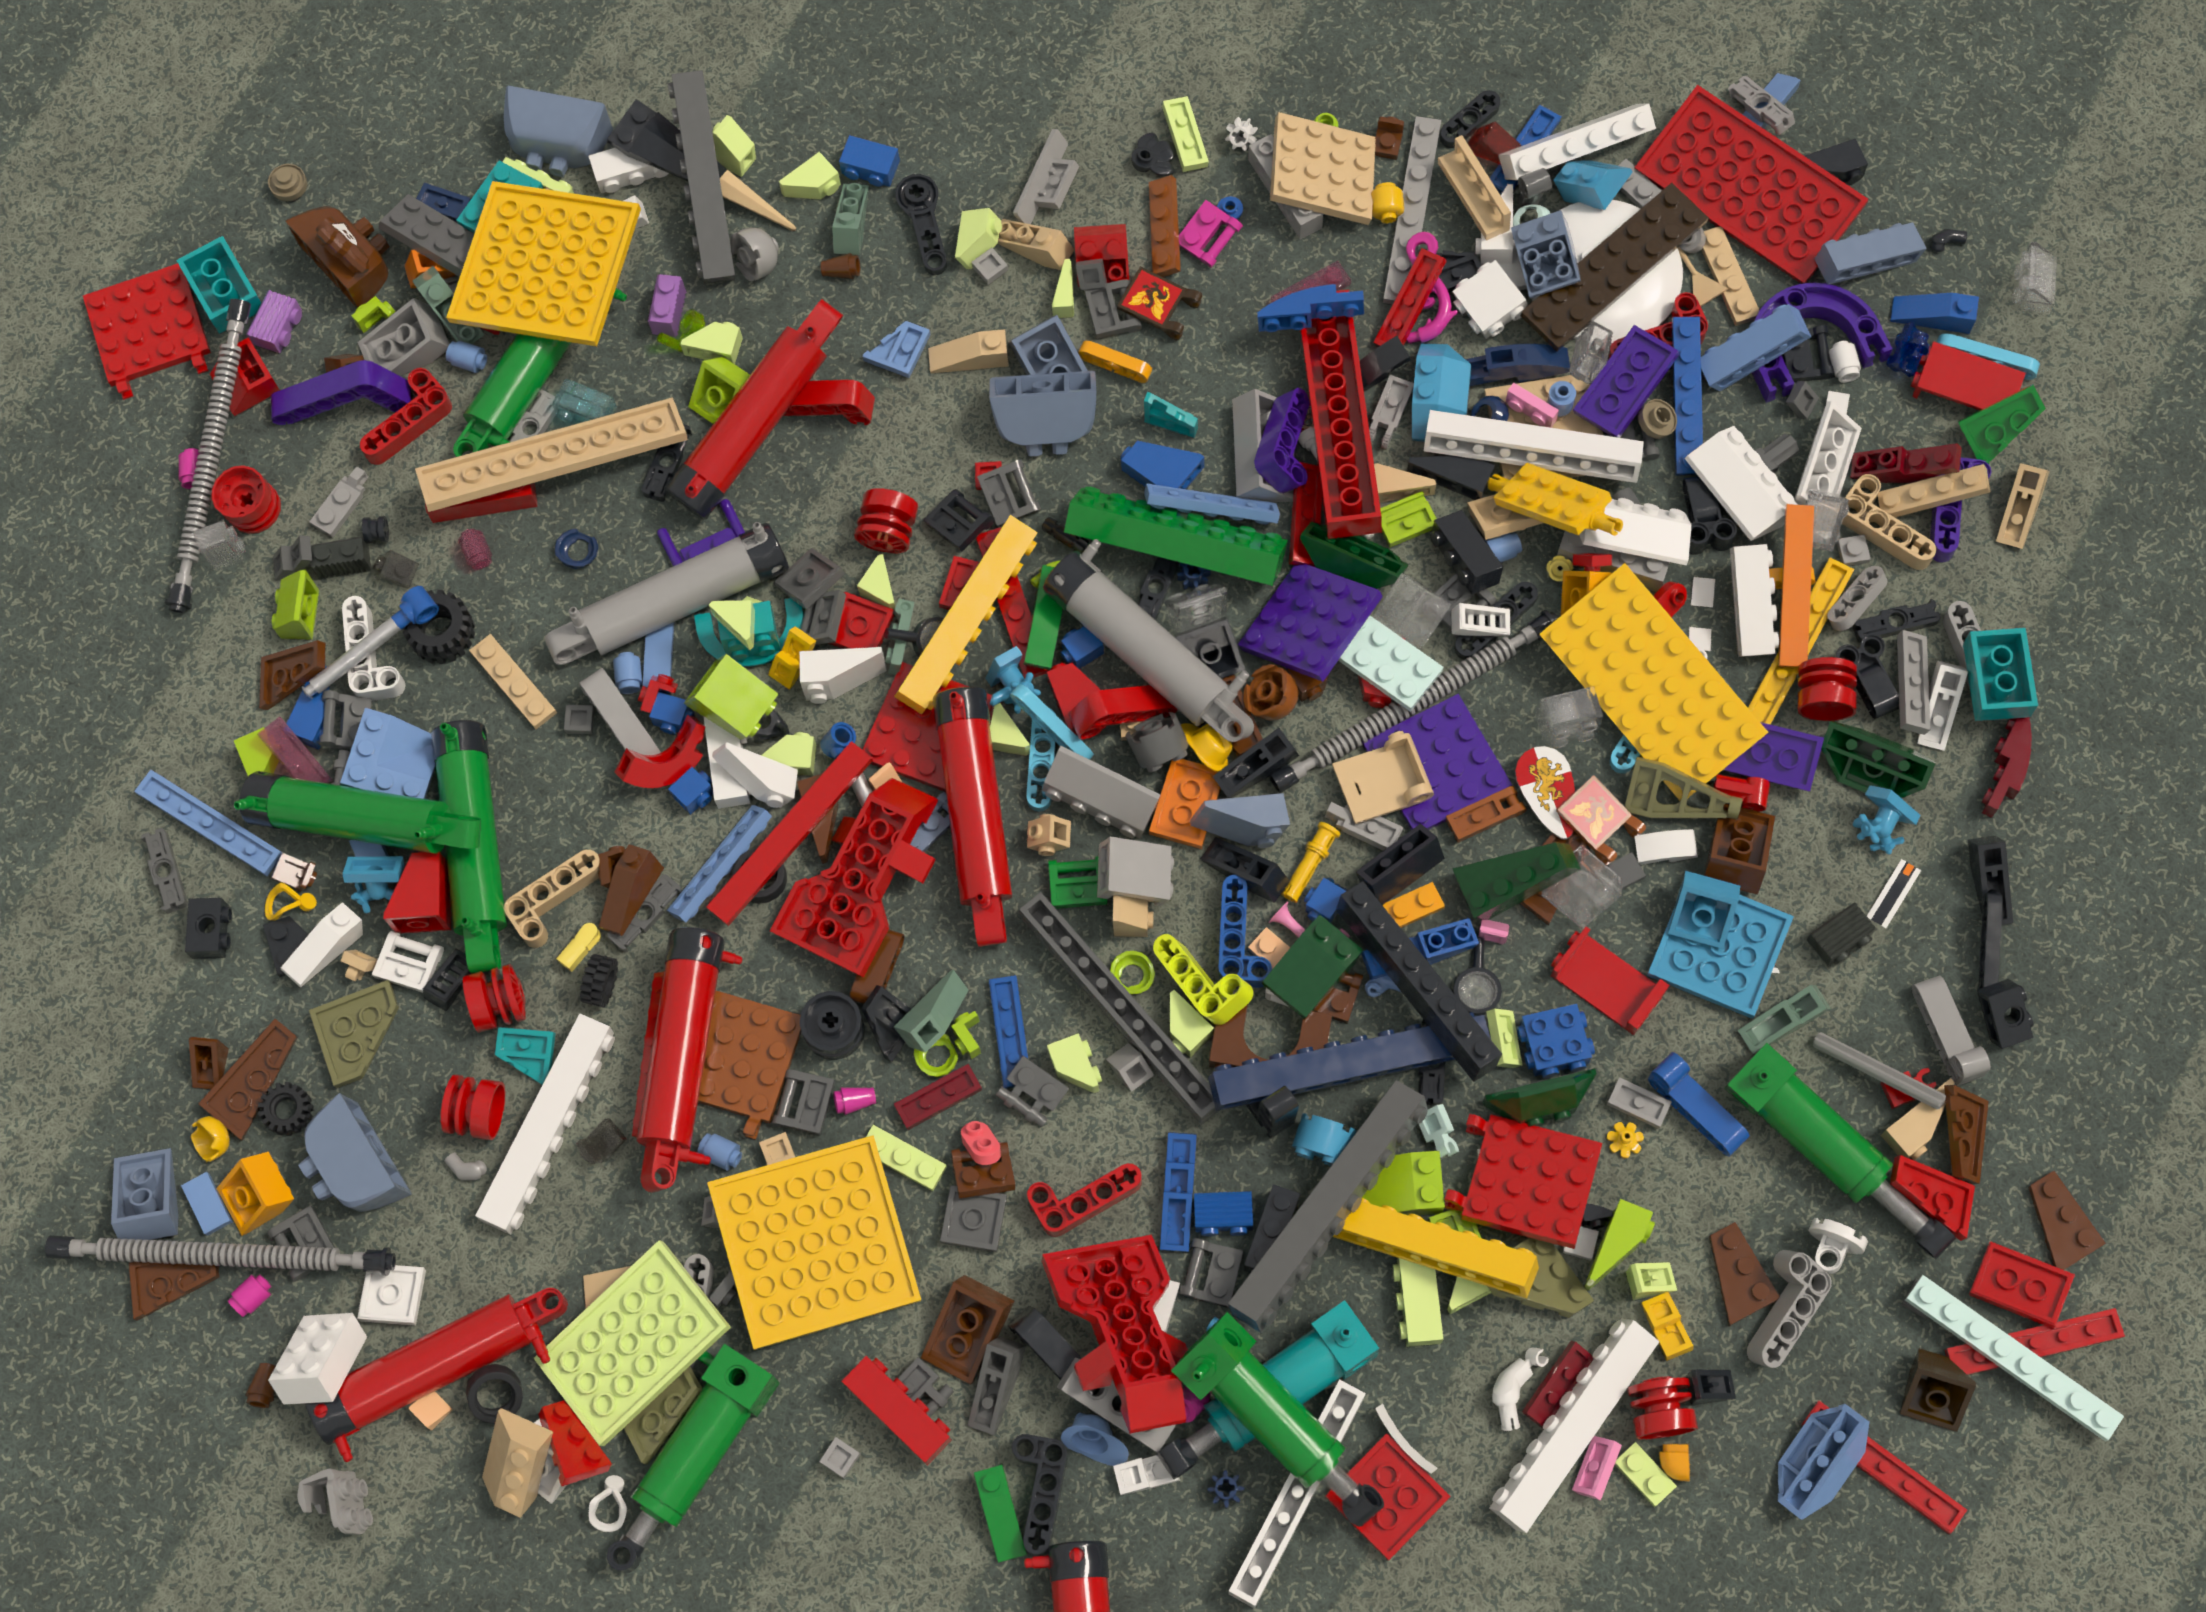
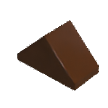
[189,1037,229,1089]

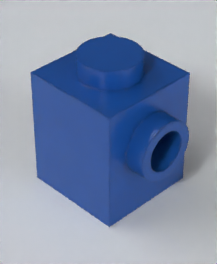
[1060,626,1104,669]
[649,692,695,735]
[668,767,714,815]
[1304,878,1346,923]

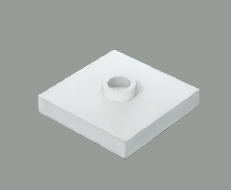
[357,1265,426,1326]

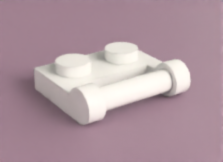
[372,931,444,993]

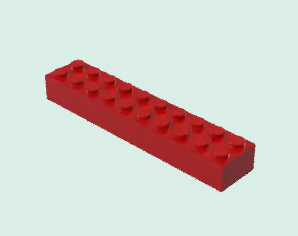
[1300,289,1382,539]

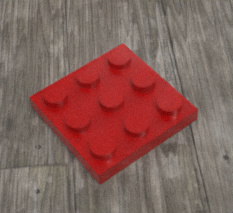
[1325,1433,1451,1561]

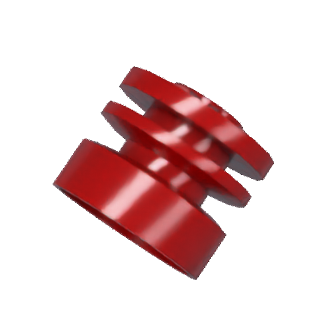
[212,465,281,534]
[854,488,919,554]
[1798,657,1857,721]
[463,964,526,1033]
[441,1074,506,1140]
[1627,1376,1698,1440]

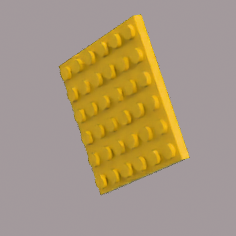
[446,181,641,347]
[707,1135,921,1350]

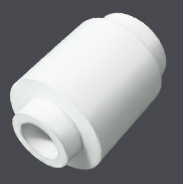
[1829,341,1861,383]

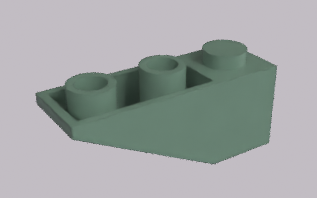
[832,183,869,255]
[412,266,484,344]
[894,970,969,1053]

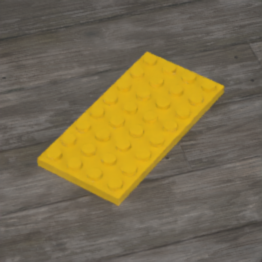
[1539,563,1768,801]

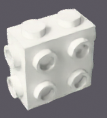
[1453,260,1528,339]

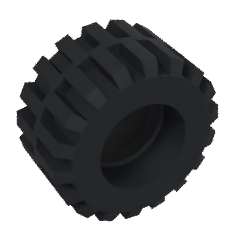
[403,590,475,664]

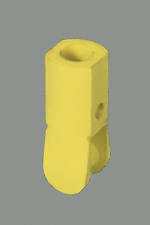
[556,923,601,972]

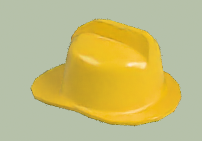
[1181,723,1232,772]

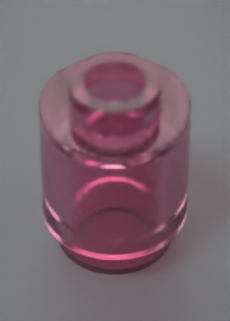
[458,528,492,570]

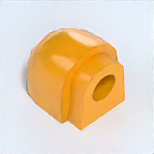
[1659,1444,1690,1482]

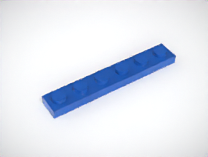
[1672,317,1703,475]

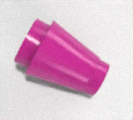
[833,1087,876,1115]

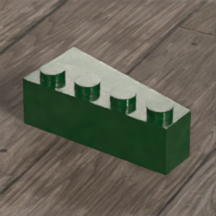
[1452,842,1581,920]

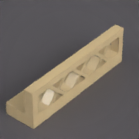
[1438,135,1511,241]

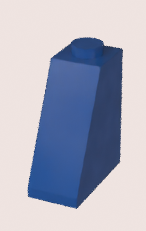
[1120,441,1204,489]

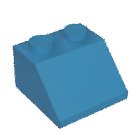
[1554,160,1633,210]
[1668,871,1740,949]

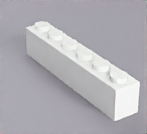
[1498,103,1656,180]

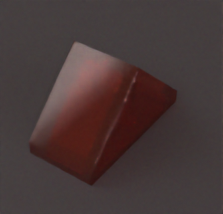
[1467,121,1521,165]

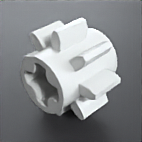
[1225,117,1258,151]

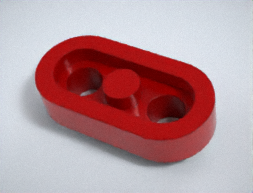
[1653,581,1687,618]

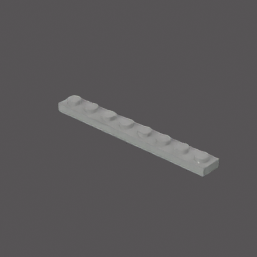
[1383,116,1441,304]

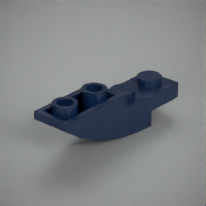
[1466,344,1571,386]

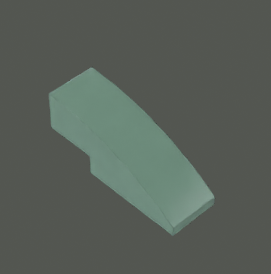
[1738,985,1831,1054]

